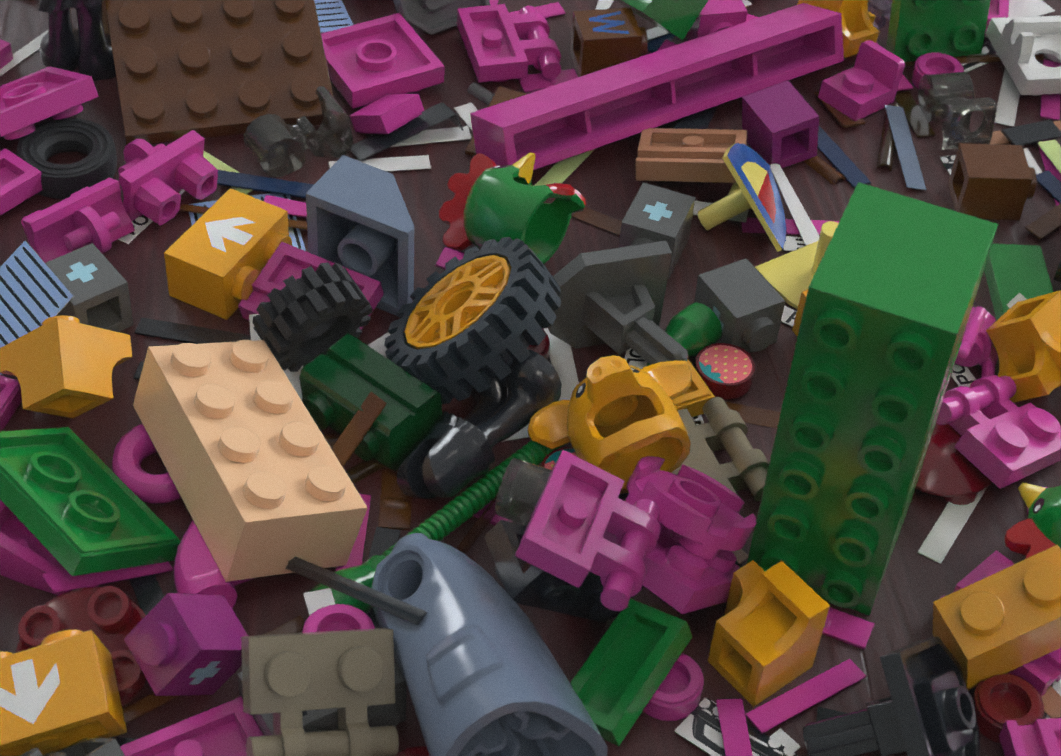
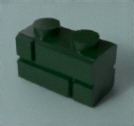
[299,333,442,471]

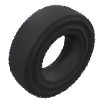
[16,118,117,199]

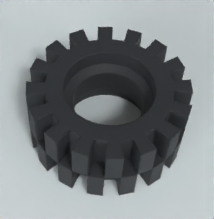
[252,262,372,372]

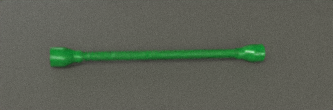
[310,302,722,615]

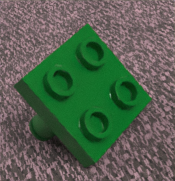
[886,0,991,62]

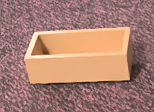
[133,340,368,582]

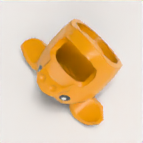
[527,355,692,494]

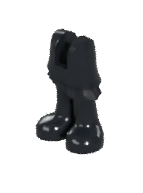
[38,0,116,81]
[397,349,562,499]

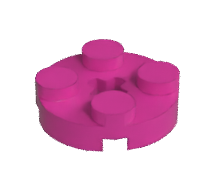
[625,456,757,560]

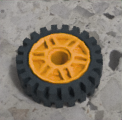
[384,237,561,404]

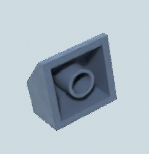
[306,155,414,316]

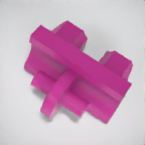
[118,130,218,226]
[21,178,135,263]

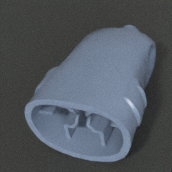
[371,533,607,756]

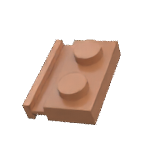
[635,128,747,183]

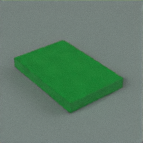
[0,427,181,576]

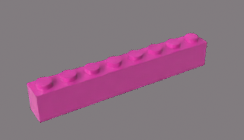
[470,3,844,170]

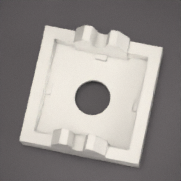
[986,16,1061,96]

